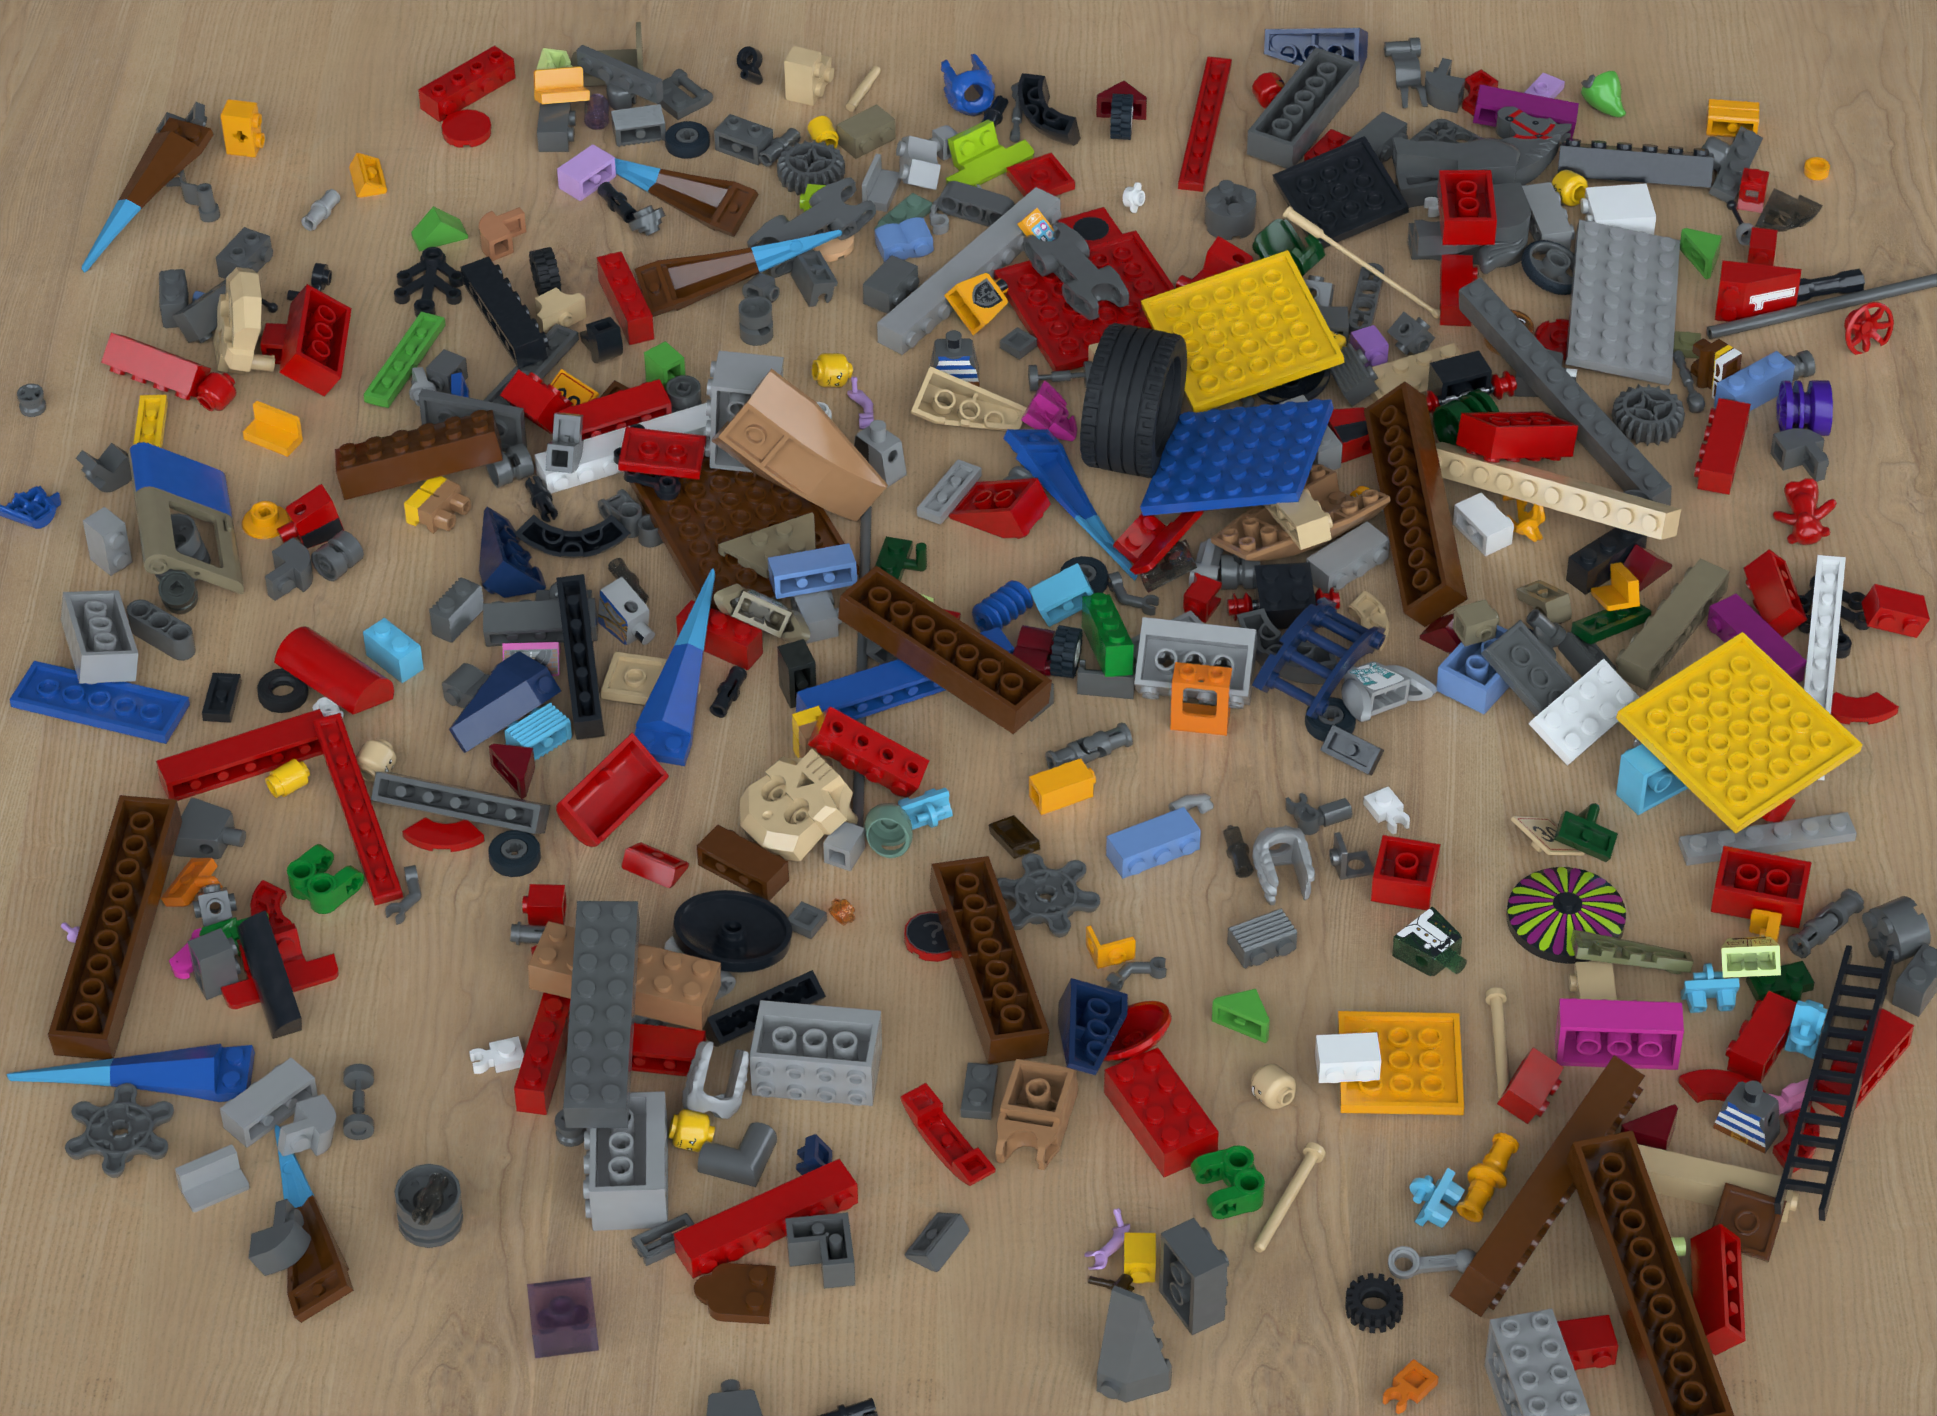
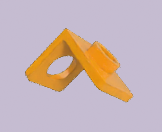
[1086,925,1136,969]

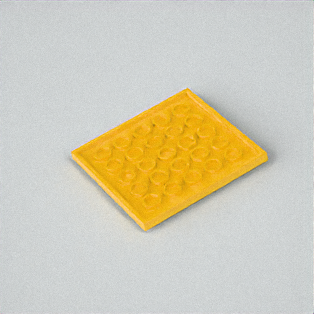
[1141,250,1345,413]
[1616,632,1863,833]

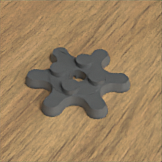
[997,853,1100,938]
[65,1083,174,1178]

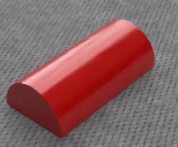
[274,626,394,715]

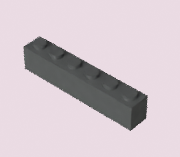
[371,772,550,834]

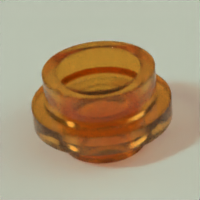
[828,898,855,926]

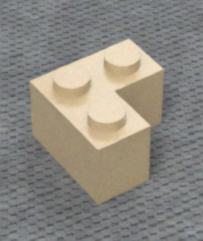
[784,46,834,106]

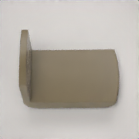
[571,22,643,86]

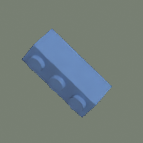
[1714,351,1795,411]
[768,543,858,599]
[1106,807,1201,879]

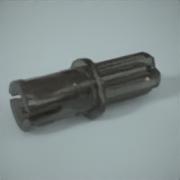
[1223,825,1254,878]

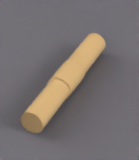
[846,66,881,112]

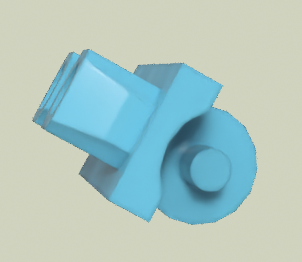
[898,788,953,830]
[1680,963,1740,1013]
[1784,1000,1828,1059]
[1409,1168,1465,1228]

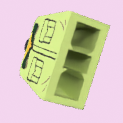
[1721,937,1781,978]

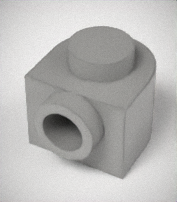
[929,125,958,161]

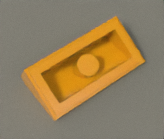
[349,153,387,197]

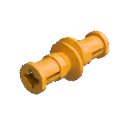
[1456,1133,1519,1222]

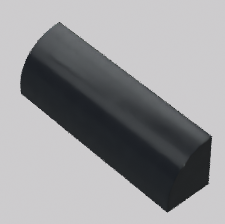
[237,911,302,1039]
[703,970,826,1047]

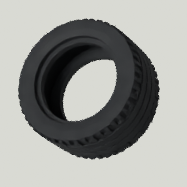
[1080,323,1187,478]

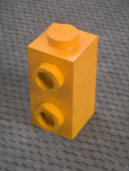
[1029,758,1096,815]

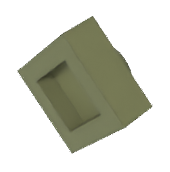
[1673,331,1701,359]

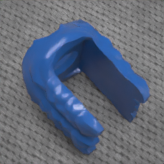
[941,54,995,116]

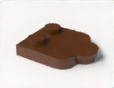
[694,1263,777,1324]

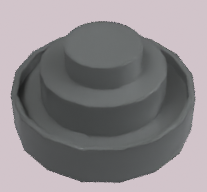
[628,205,666,236]

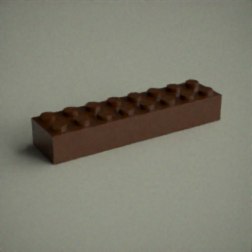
[838,566,1052,734]
[929,856,1050,1064]

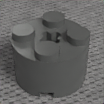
[1204,180,1257,240]
[1862,896,1931,964]

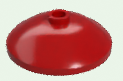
[1103,1001,1172,1062]

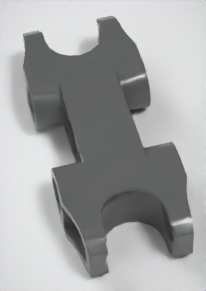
[747,177,876,278]
[1023,222,1129,320]

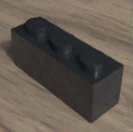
[1566,527,1647,595]

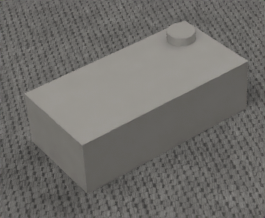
[61,590,138,684]

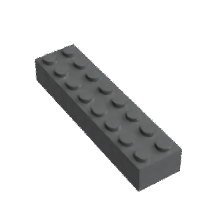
[563,901,640,1128]

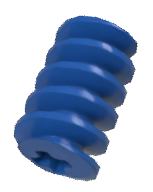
[972,580,1033,632]

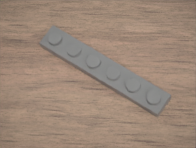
[1678,812,1857,866]

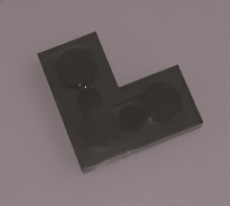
[1140,539,1197,593]

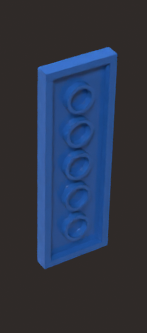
[10,661,190,744]

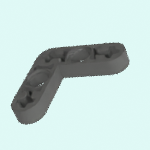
[1410,119,1482,143]

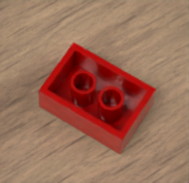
[1437,170,1497,246]
[1711,846,1812,929]

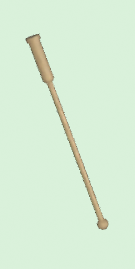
[1282,206,1441,319]

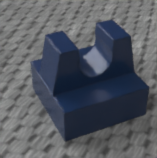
[796,1134,833,1175]

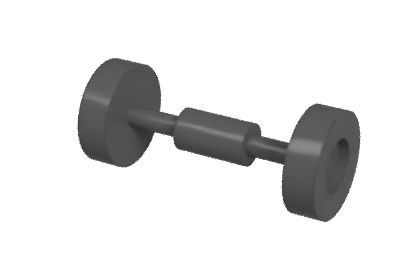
[1028,361,1092,392]
[343,1064,374,1140]

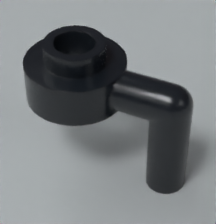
[737,46,763,85]
[287,263,332,301]

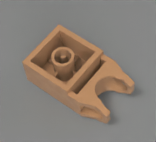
[995,1059,1079,1170]

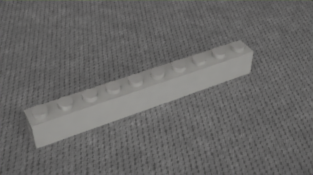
[877,187,1061,355]

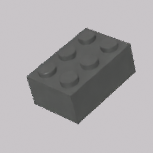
[1159,1218,1229,1335]

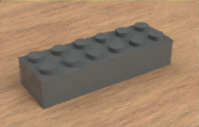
[1247,48,1360,168]

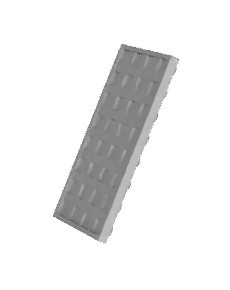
[1565,219,1680,386]

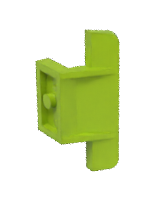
[946,120,1034,187]

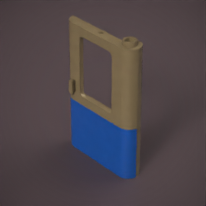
[128,442,244,594]

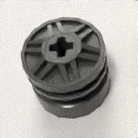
[155,513,211,582]
[394,1164,463,1248]

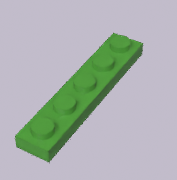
[363,312,446,408]

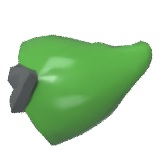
[1581,71,1626,118]

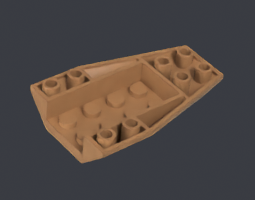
[711,368,888,522]
[1211,464,1391,561]

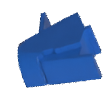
[0,486,61,529]

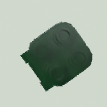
[1252,219,1325,276]

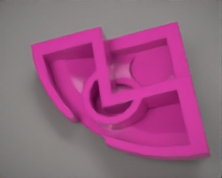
[1021,381,1077,441]

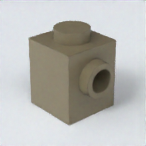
[1453,599,1499,646]

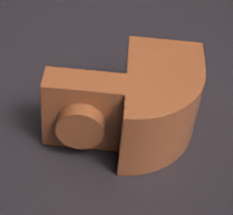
[479,207,526,261]

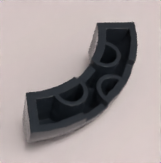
[1018,73,1081,146]
[514,514,631,558]

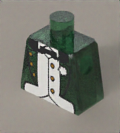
[1392,907,1467,976]

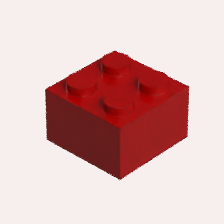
[500,370,573,436]
[1371,835,1441,910]

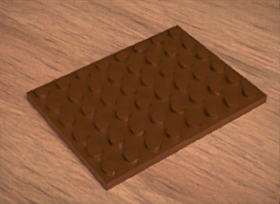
[630,447,859,611]

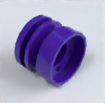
[1776,380,1833,436]

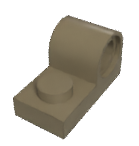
[1516,580,1572,624]

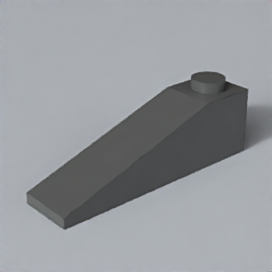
[1097,1285,1172,1403]

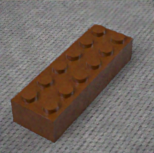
[335,410,503,500]

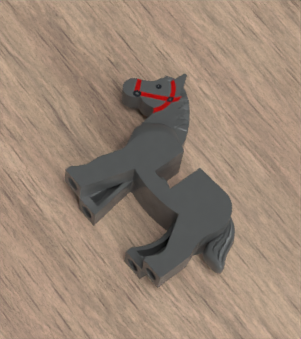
[1392,106,1572,274]

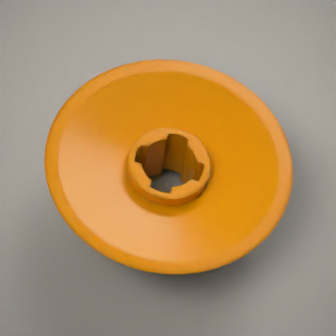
[242,501,290,539]

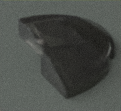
[1755,188,1823,232]

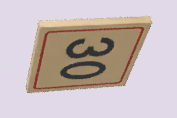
[1511,816,1585,856]

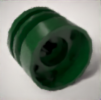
[1433,389,1499,447]

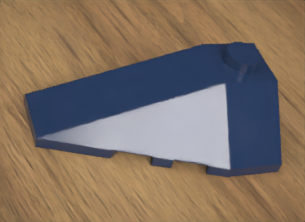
[479,506,546,598]

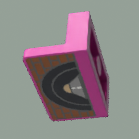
[502,642,561,676]

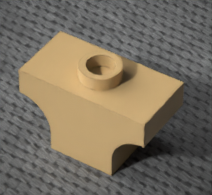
[535,288,587,335]

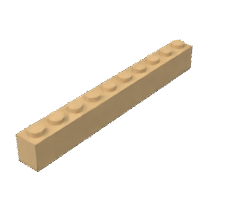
[1435,442,1681,540]

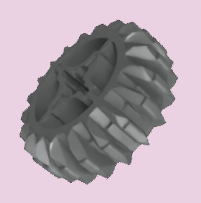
[777,140,845,195]
[1611,384,1685,446]

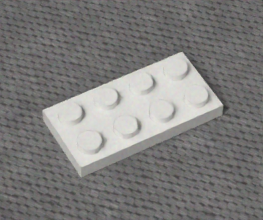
[1529,659,1640,766]

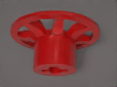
[1844,302,1894,355]

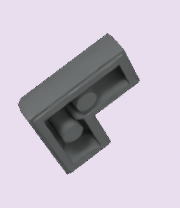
[698,1122,777,1187]

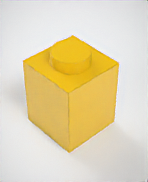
[1124,1232,1156,1284]

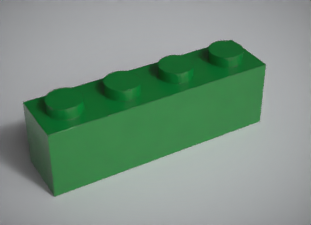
[1082,593,1134,677]

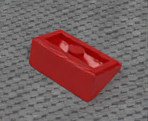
[622,842,689,888]

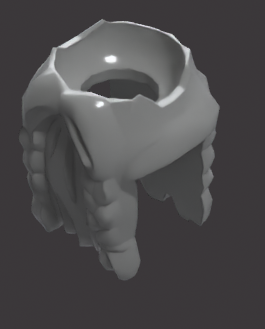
[1252,825,1315,905]
[682,1041,749,1119]

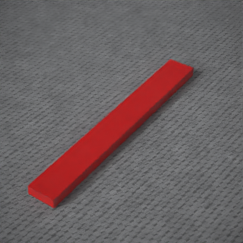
[1178,57,1232,192]
[313,713,403,906]

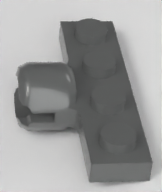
[576,45,664,110]
[1702,126,1763,203]

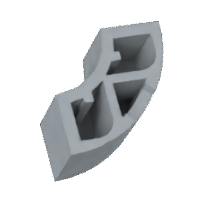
[896,136,941,190]

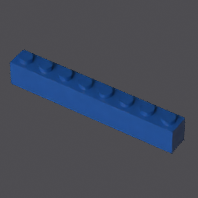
[796,627,1015,720]

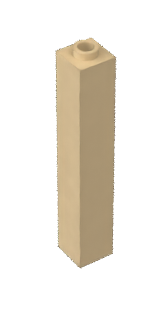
[1638,1144,1800,1223]

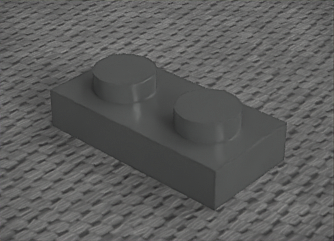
[961,1063,998,1120]

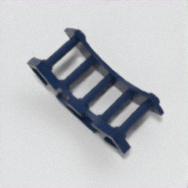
[1252,597,1386,720]

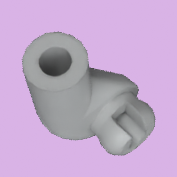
[1169,793,1214,814]

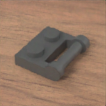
[658,69,713,120]

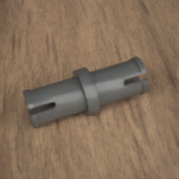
[759,128,801,167]

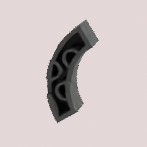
[1237,608,1337,684]

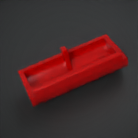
[556,732,669,847]

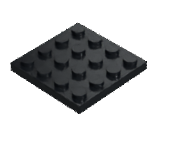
[1273,136,1409,248]

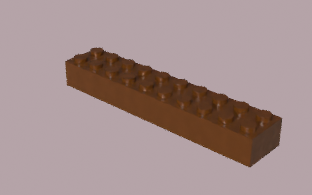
[1364,382,1468,627]
[48,795,182,1060]
[1449,1055,1645,1317]
[1566,1130,1734,1416]

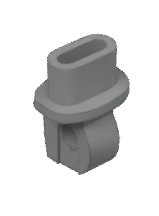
[409,367,437,406]

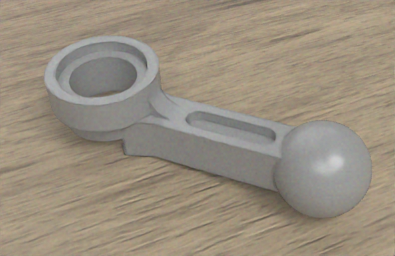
[1388,1246,1476,1279]

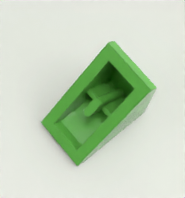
[411,206,468,251]
[1680,228,1722,279]
[1212,989,1270,1043]

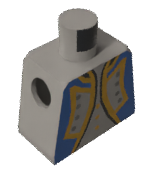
[598,577,655,645]

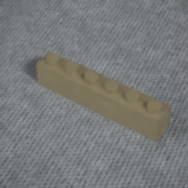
[1616,559,1730,690]

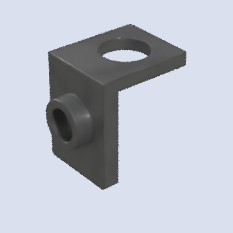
[1329,832,1374,880]

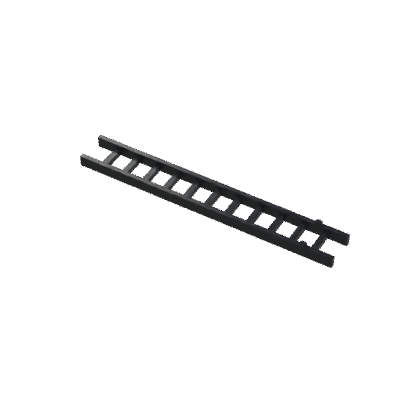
[1774,945,1894,1221]

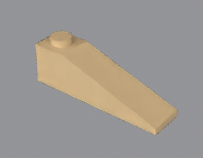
[910,366,1027,431]

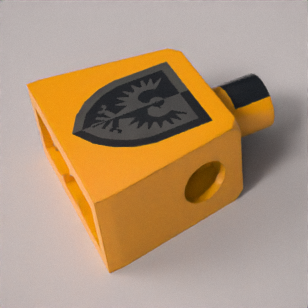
[944,273,1008,335]

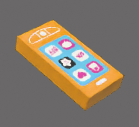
[1017,208,1054,241]

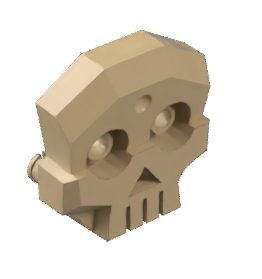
[213,267,275,375]
[740,749,858,861]

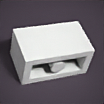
[1453,493,1514,556]
[1315,1032,1381,1083]

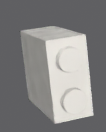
[1580,183,1656,235]

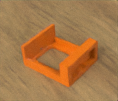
[1170,662,1232,736]

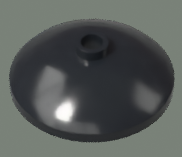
[1256,368,1330,405]

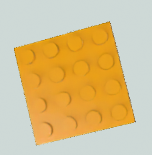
[1338,1011,1464,1115]

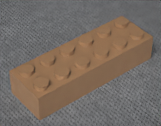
[528,921,721,1031]

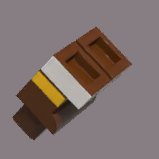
[1690,338,1742,400]

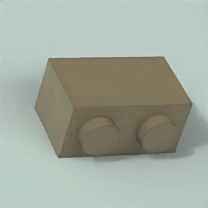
[837,104,896,159]

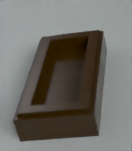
[989,815,1041,859]

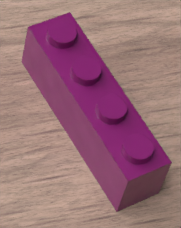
[1473,85,1579,138]
[1707,593,1807,683]

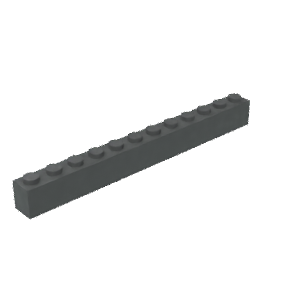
[1459,277,1672,506]

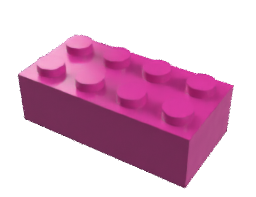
[1555,998,1684,1070]

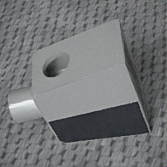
[854,420,907,488]

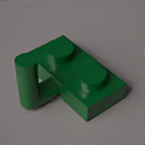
[875,536,927,581]
[1554,803,1618,862]
[1746,961,1815,1002]

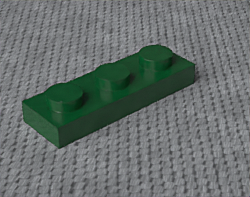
[1571,604,1652,645]

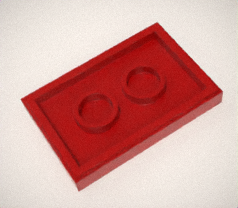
[618,427,707,480]

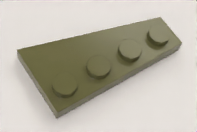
[1571,929,1693,974]

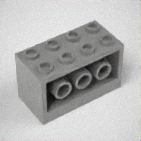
[705,351,784,472]
[1134,617,1258,709]
[749,1000,882,1106]
[583,1091,668,1231]
[1484,1309,1590,1416]

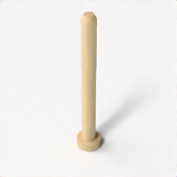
[1485,987,1509,1099]
[1254,1142,1326,1253]

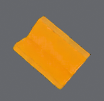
[534,66,590,104]
[243,401,303,457]
[1591,562,1640,611]

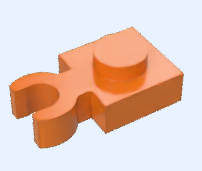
[1383,1359,1439,1414]

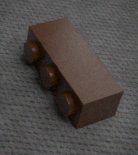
[697,825,789,901]

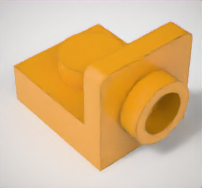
[1749,909,1782,942]

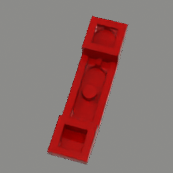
[900,1083,996,1186]

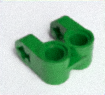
[287,844,364,914]
[1190,1145,1265,1219]

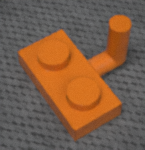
[161,858,223,907]

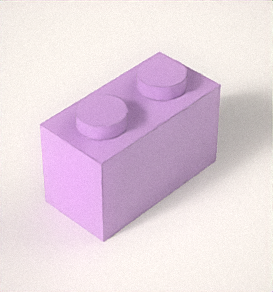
[557,145,616,201]

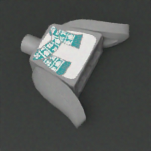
[1341,661,1437,722]

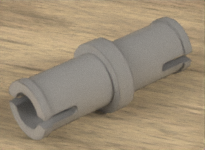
[301,189,341,231]

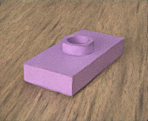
[1524,73,1565,99]

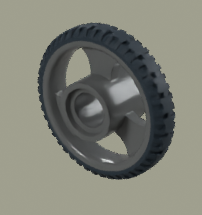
[1521,240,1575,295]

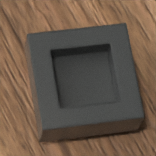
[1000,327,1037,360]
[788,901,827,939]

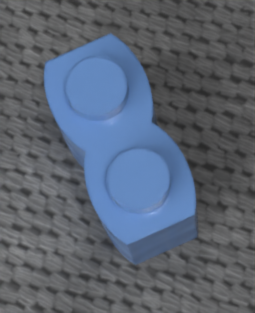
[874,217,934,262]

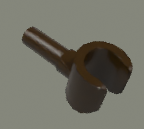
[1088,1274,1135,1292]

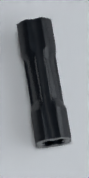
[1797,268,1865,302]

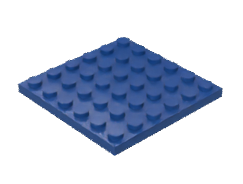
[1140,399,1334,516]

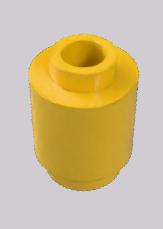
[807,116,839,149]
[265,759,310,798]

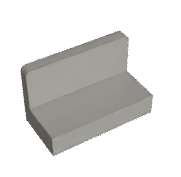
[862,154,901,212]
[175,1144,250,1212]

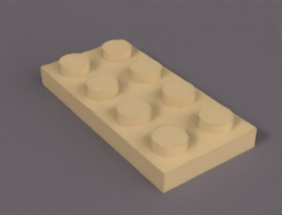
[1370,343,1462,402]

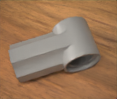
[1189,538,1224,586]

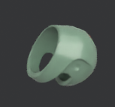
[864,803,913,858]

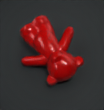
[1773,478,1837,545]

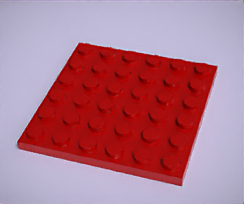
[994,230,1175,371]

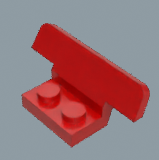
[1113,511,1204,575]
[221,923,339,1009]

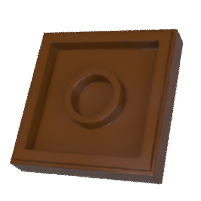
[1712,1183,1787,1262]

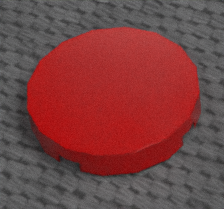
[441,109,492,148]

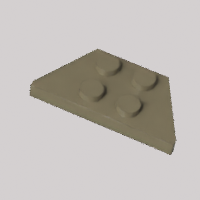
[718,512,815,578]

